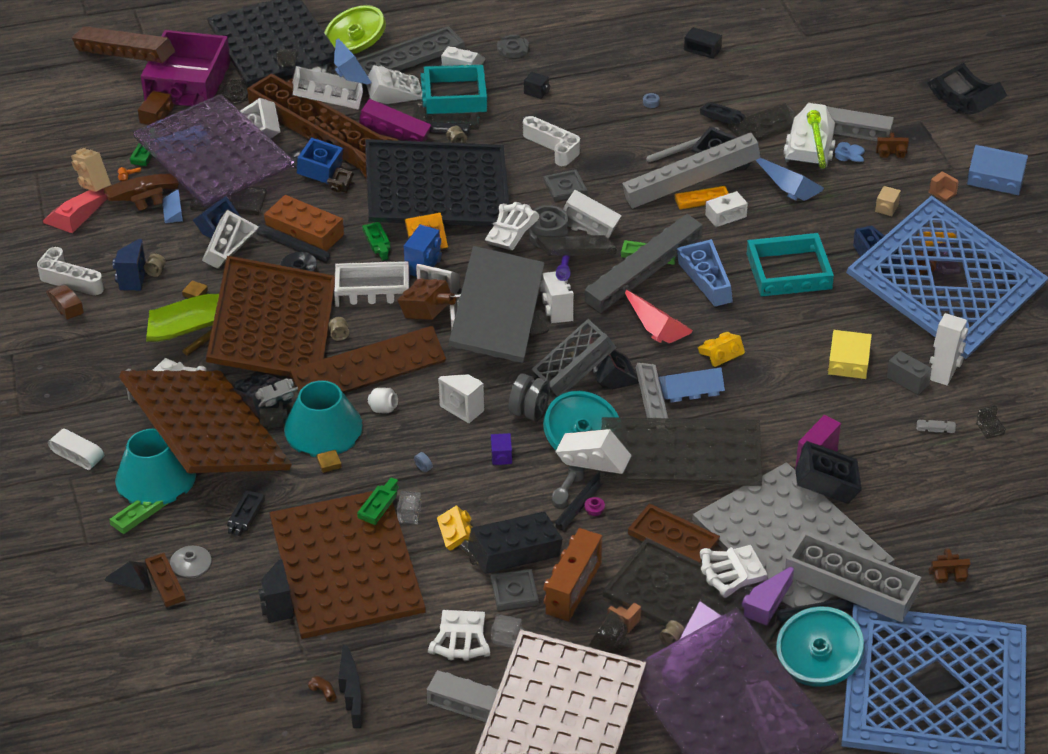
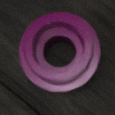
[585,497,605,516]

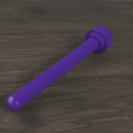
[555,241,572,281]

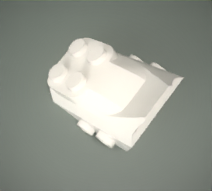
[784,103,835,167]

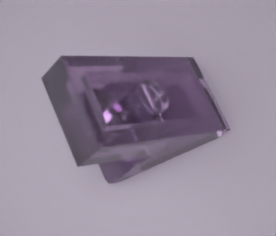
[934,243,961,274]

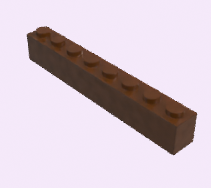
[72,26,175,63]

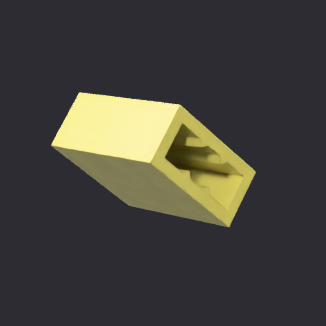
[828,330,872,379]

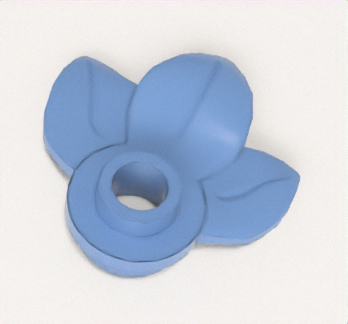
[835,142,865,162]

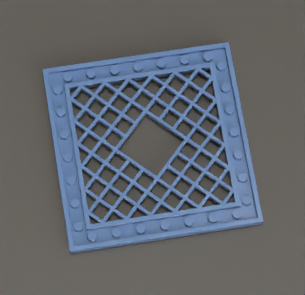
[846,196,1048,359]
[841,604,1026,754]

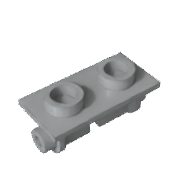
[255,378,298,407]

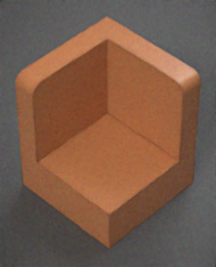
[929,172,959,202]
[607,603,641,633]

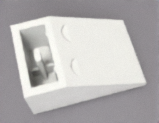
[367,65,422,104]

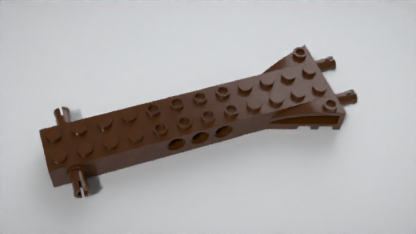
[247,73,398,180]

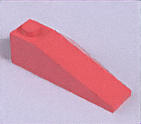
[43,188,108,233]
[625,290,693,344]

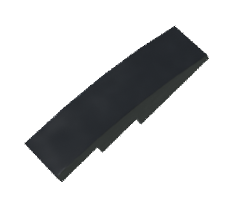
[338,645,362,728]

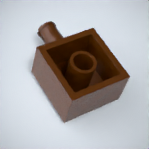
[397,278,456,320]

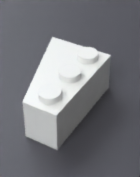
[202,210,259,269]
[539,272,573,323]

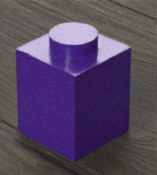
[491,433,512,465]

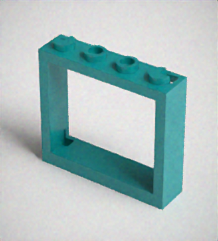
[421,65,487,114]
[746,233,834,297]

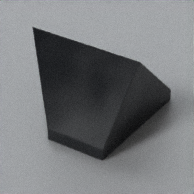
[105,561,152,591]

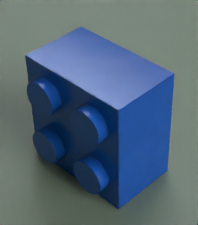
[297,138,343,184]
[404,224,442,277]

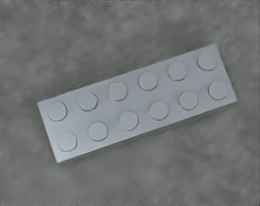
[785,531,921,622]

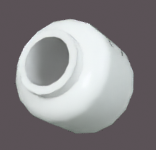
[368,388,398,413]

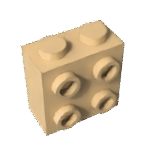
[71,148,111,192]

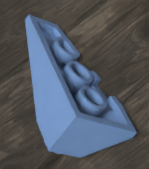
[334,38,372,84]
[756,158,824,201]

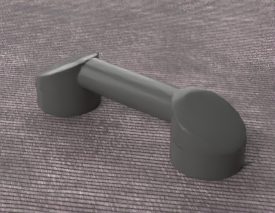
[552,466,584,509]

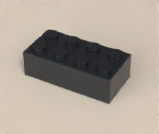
[468,511,563,574]

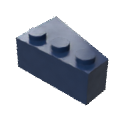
[853,226,910,274]

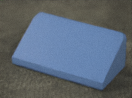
[163,190,183,223]

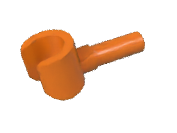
[118,167,141,181]

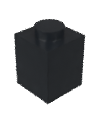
[524,72,550,99]

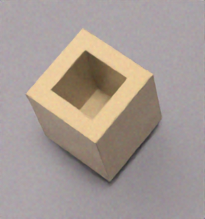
[875,186,901,216]

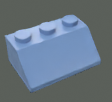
[967,145,1028,195]
[658,368,725,402]

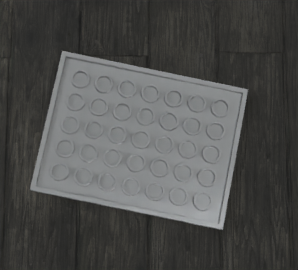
[692,462,895,609]

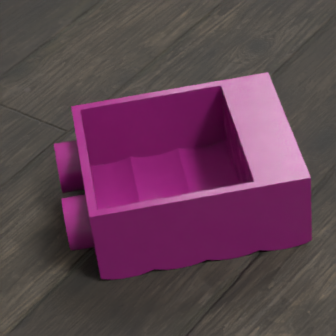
[141,30,231,108]

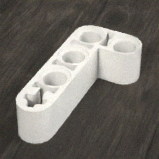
[523,116,580,166]
[37,247,104,295]

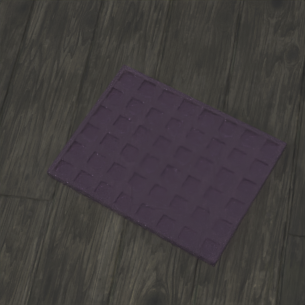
[133,94,294,206]
[639,608,839,754]

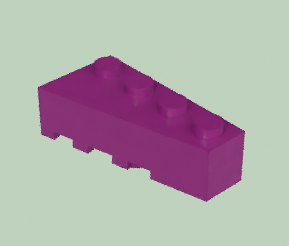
[359,99,431,142]

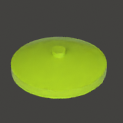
[324,6,386,54]

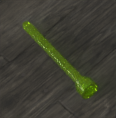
[807,110,826,169]

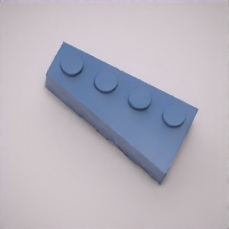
[677,239,733,306]

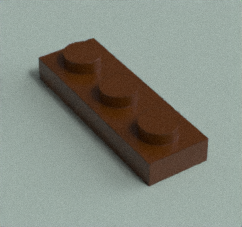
[144,553,186,607]

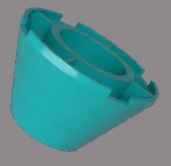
[284,381,363,457]
[115,429,196,505]

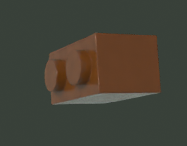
[138,91,174,127]

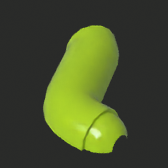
[146,294,219,342]

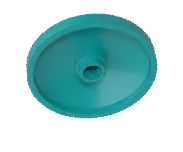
[543,391,622,450]
[776,607,864,687]

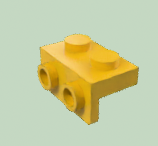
[698,332,745,367]
[437,505,472,551]

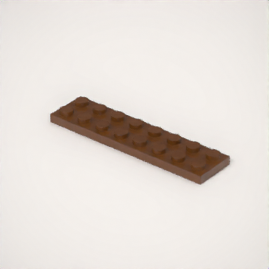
[290,326,446,394]

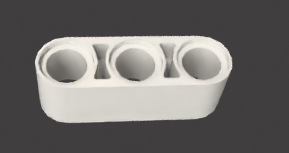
[48,429,104,470]

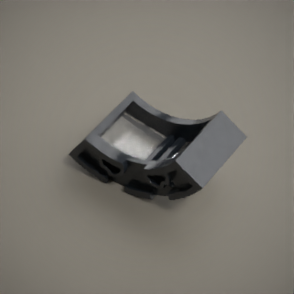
[927,63,1007,114]

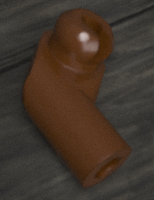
[308,676,337,702]

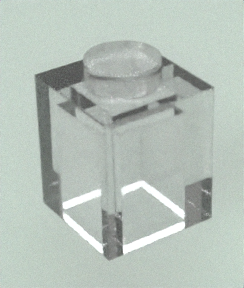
[397,491,422,524]
[491,614,525,648]

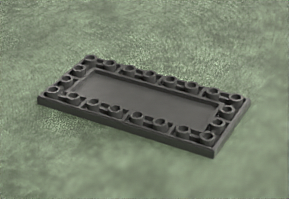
[448,246,544,363]

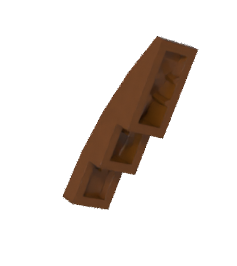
[104,173,179,201]

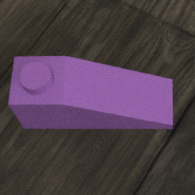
[742,567,794,625]

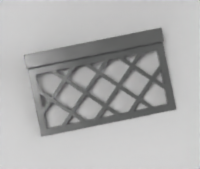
[532,319,617,397]

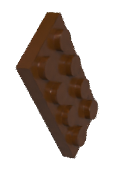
[628,504,720,568]

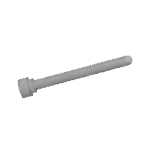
[646,127,719,162]

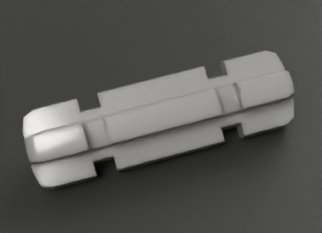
[916,419,956,433]

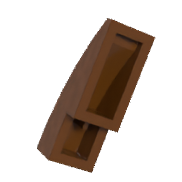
[46,285,84,320]

